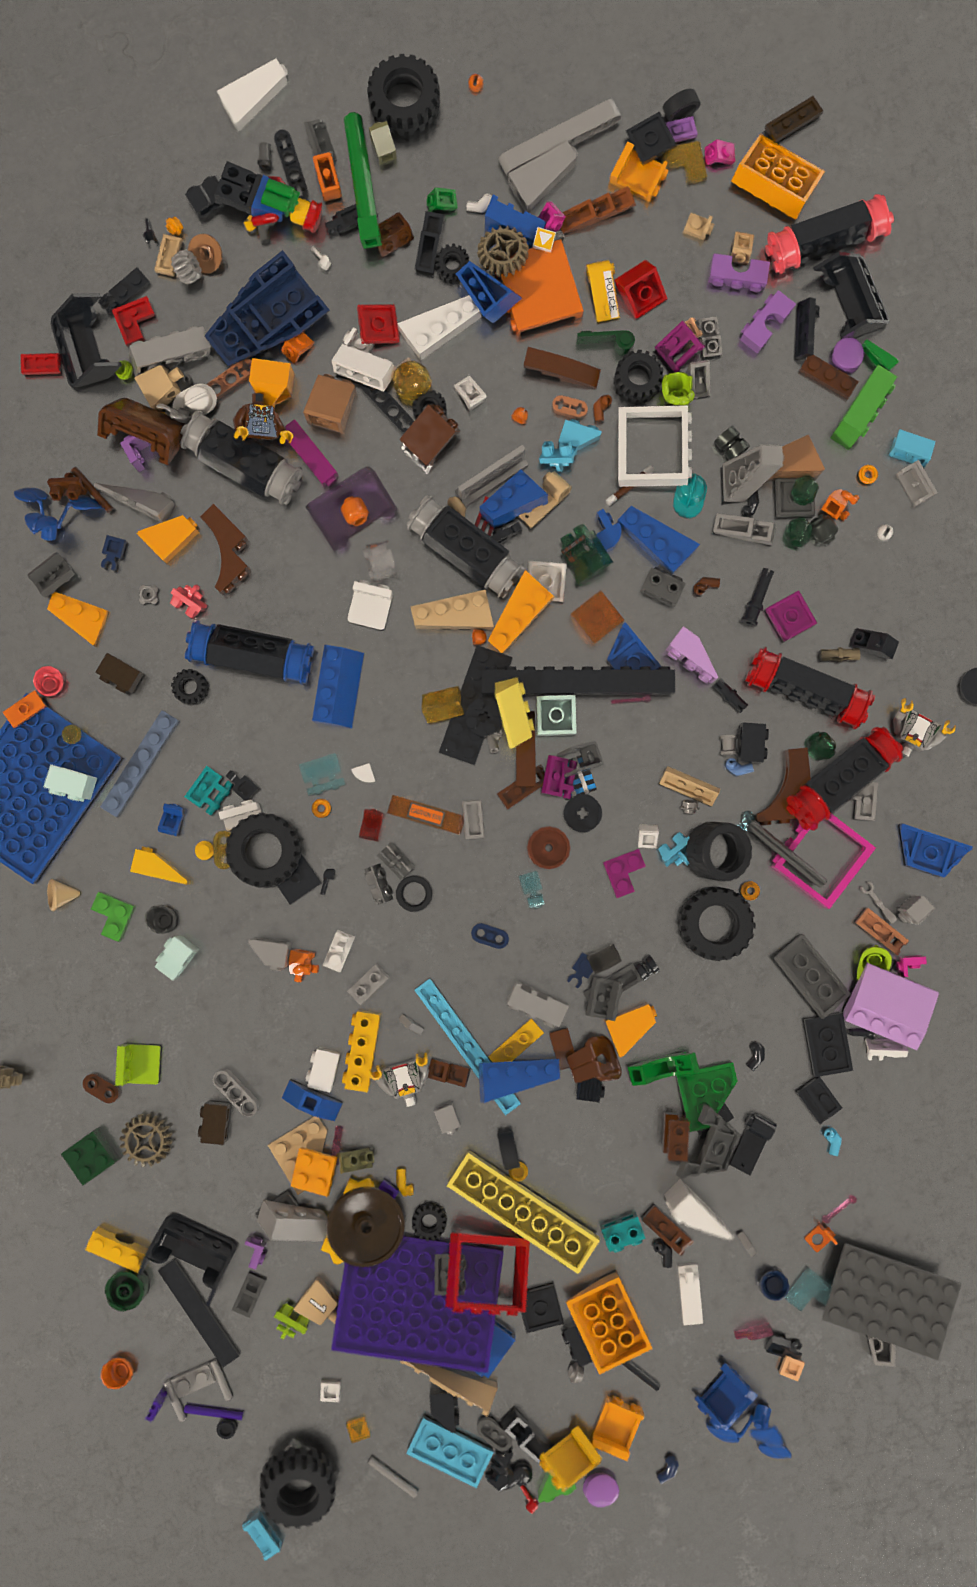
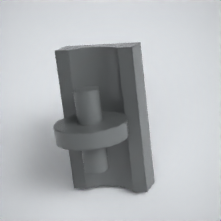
[377,842,415,880]

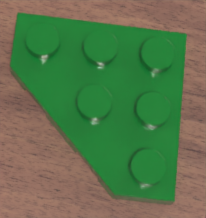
[676,1062,738,1132]

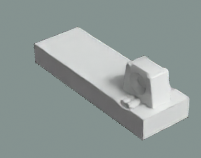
[678,1263,703,1325]

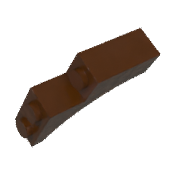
[200,504,250,595]
[753,748,811,826]

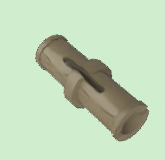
[820,647,860,662]

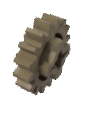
[0,1065,23,1089]

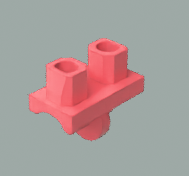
[170,584,208,619]

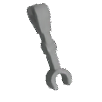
[860,881,897,924]

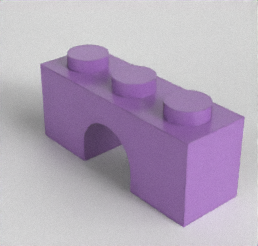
[708,253,770,292]
[740,290,796,354]

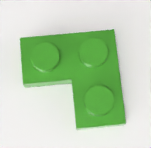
[91,892,135,942]

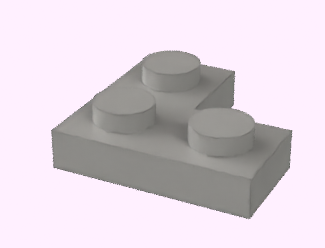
[851,782,878,821]

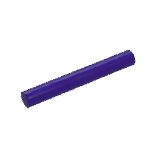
[184,1405,243,1421]

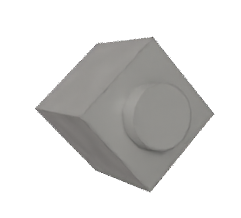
[434,1102,461,1134]

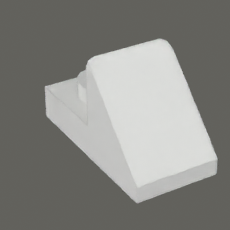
[454,375,487,411]

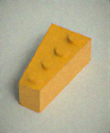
[488,570,555,654]

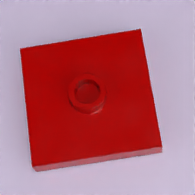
[357,304,400,344]

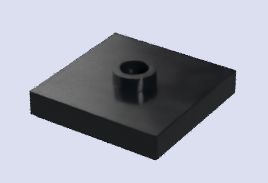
[626,111,677,165]
[277,852,322,905]
[521,1284,564,1333]

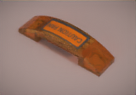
[387,795,464,835]

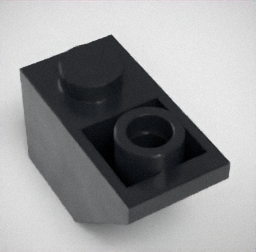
[850,628,899,660]
[429,1388,459,1433]

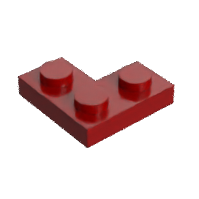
[112,296,155,347]

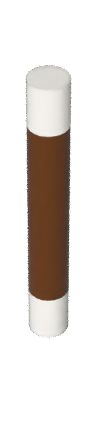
[605,465,654,506]

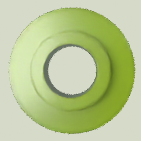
[115,360,133,380]

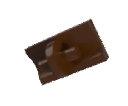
[47,472,87,501]

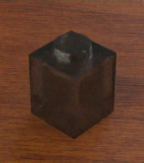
[586,943,622,974]

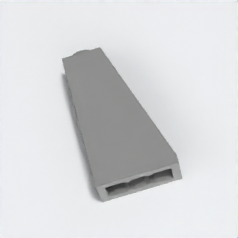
[508,140,578,213]

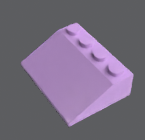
[842,962,939,1050]

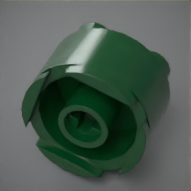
[104,1267,149,1312]

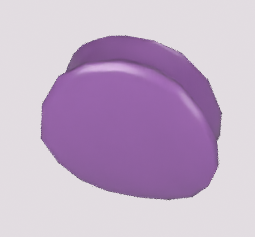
[832,338,864,374]
[583,1472,619,1507]

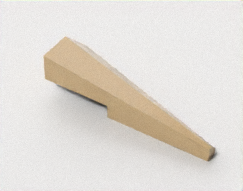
[400,1361,498,1416]

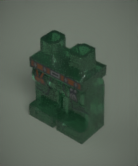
[560,524,614,584]

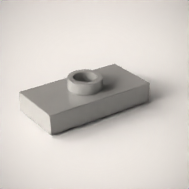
[462,800,485,839]

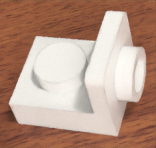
[343,327,374,353]

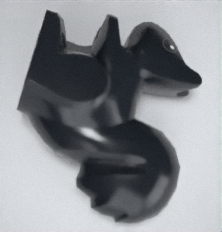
[485,1450,533,1492]

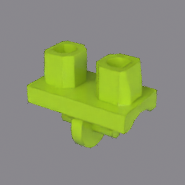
[274,1303,309,1340]

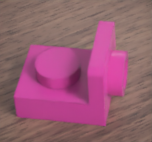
[896,955,927,977]

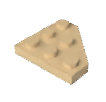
[268,1116,328,1195]

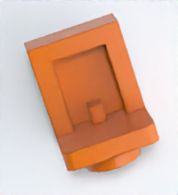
[281,332,314,363]

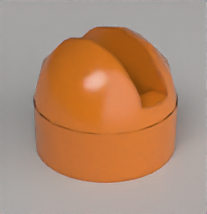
[468,74,483,92]
[511,407,528,424]
[472,629,487,645]

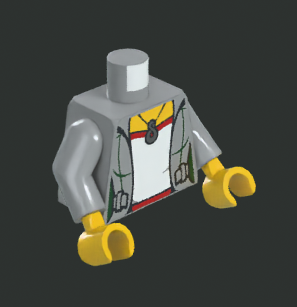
[893,698,956,758]
[369,1052,429,1107]

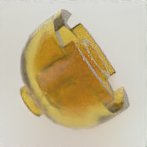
[392,361,432,400]

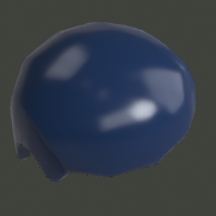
[759,1270,790,1301]

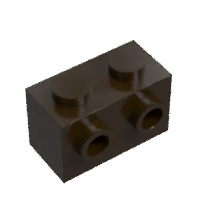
[95,653,144,694]
[198,1101,231,1145]

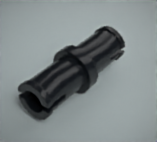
[713,678,748,713]

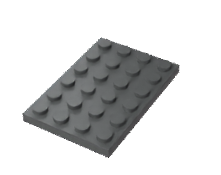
[822,1243,962,1360]

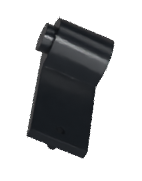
[729,1113,777,1176]

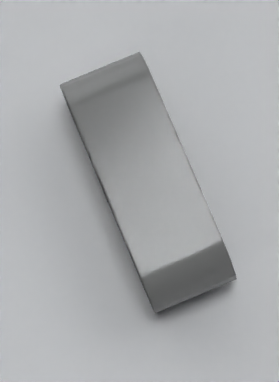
[213,1069,260,1117]

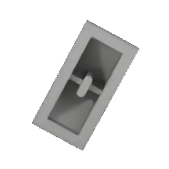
[687,360,710,398]

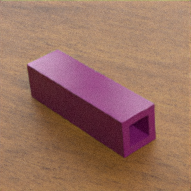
[285,419,339,488]

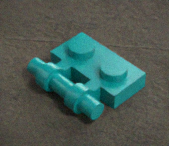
[184,766,234,816]

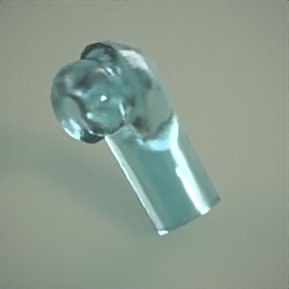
[738,811,755,832]

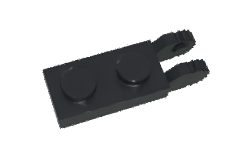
[98,267,150,315]

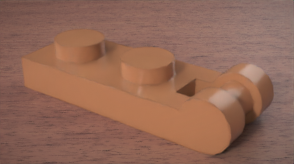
[854,908,909,956]

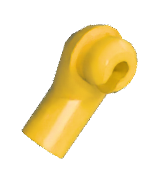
[396,1169,414,1197]

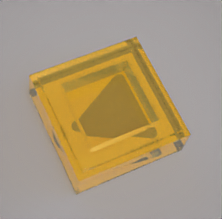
[346,1416,371,1443]

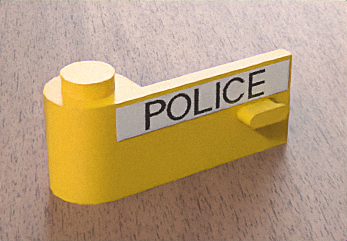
[586,260,620,322]

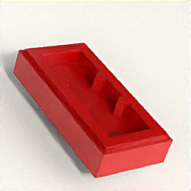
[21,353,61,375]

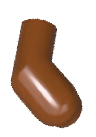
[593,395,612,422]

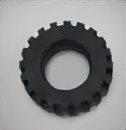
[367,54,440,135]
[225,813,301,888]
[679,887,756,961]
[260,1446,336,1529]

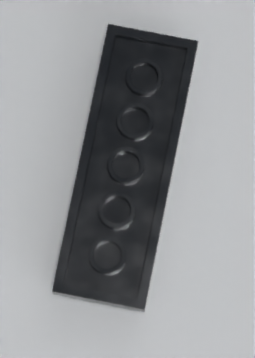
[439,645,513,766]

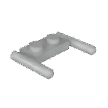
[163,1359,233,1422]

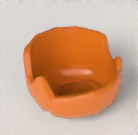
[100,1357,133,1389]

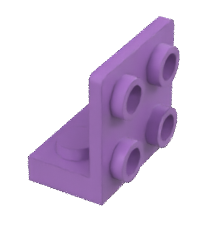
[120,435,151,472]

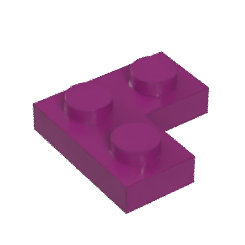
[603,849,646,898]

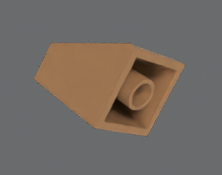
[303,374,356,433]
[768,434,825,480]

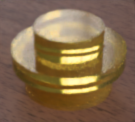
[62,725,82,744]

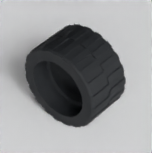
[686,822,752,881]

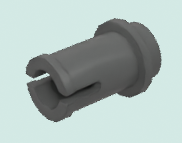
[257,142,272,169]

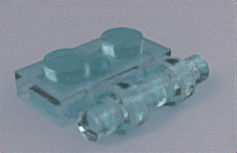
[299,753,345,796]

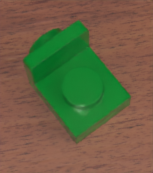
[426,187,458,213]

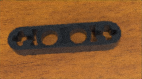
[274,129,309,200]
[359,382,414,434]

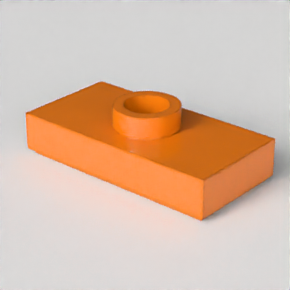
[3,690,47,728]

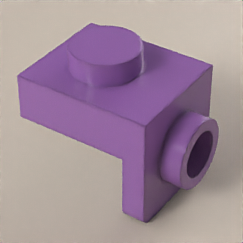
[245,1236,266,1270]

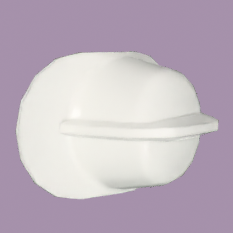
[173,383,217,422]

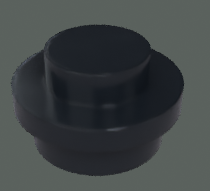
[216,1418,236,1439]

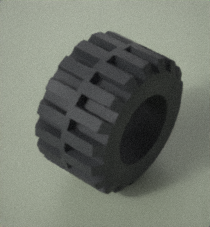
[614,350,664,403]

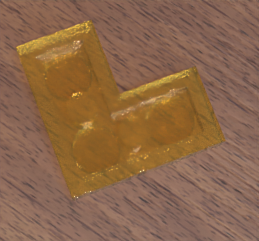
[663,141,707,184]

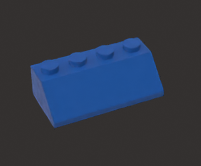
[312,645,364,728]

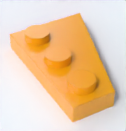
[47,592,109,647]

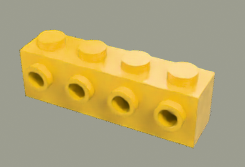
[342,1010,381,1092]

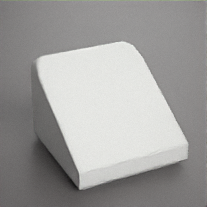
[638,824,659,848]

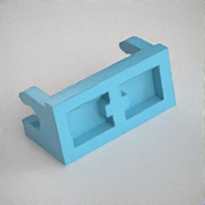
[888,429,936,467]
[242,1511,283,1561]

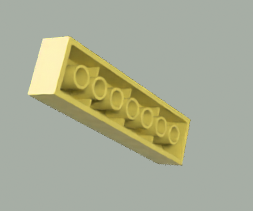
[447,1150,600,1274]

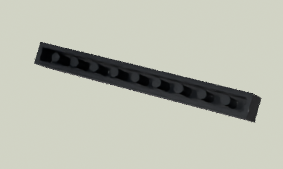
[482,666,675,695]

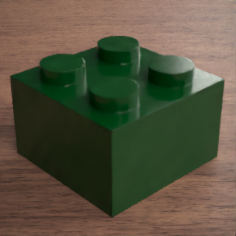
[61,1128,120,1186]

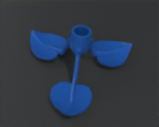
[14,487,104,541]
[706,1405,792,1459]

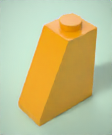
[136,515,199,564]
[604,1003,657,1057]

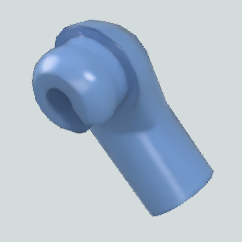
[726,758,754,776]

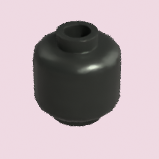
[809,514,838,544]

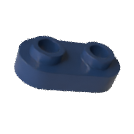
[471,923,509,949]

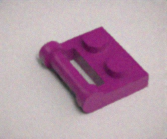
[654,321,705,372]

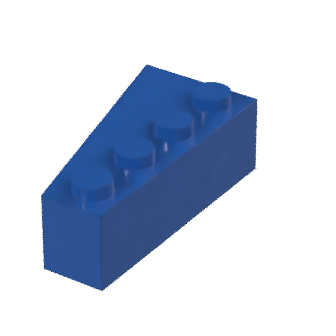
[617,506,700,576]
[478,1059,560,1103]

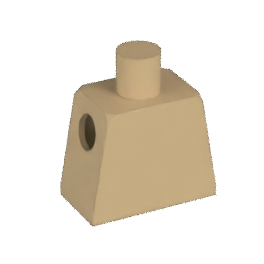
[135,365,184,412]

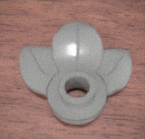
[156,403,192,424]

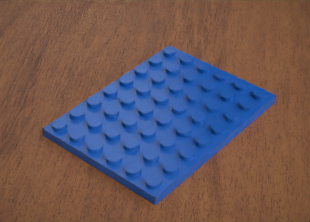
[0,693,122,884]

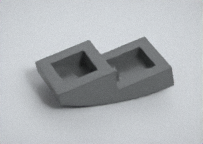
[232,1273,266,1318]

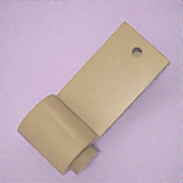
[518,471,572,529]

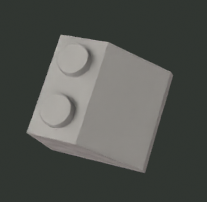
[249,938,292,971]

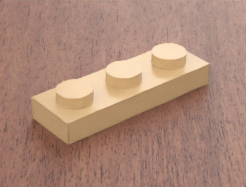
[659,766,720,806]

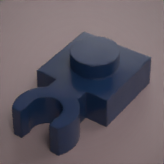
[101,535,127,571]
[567,952,598,988]

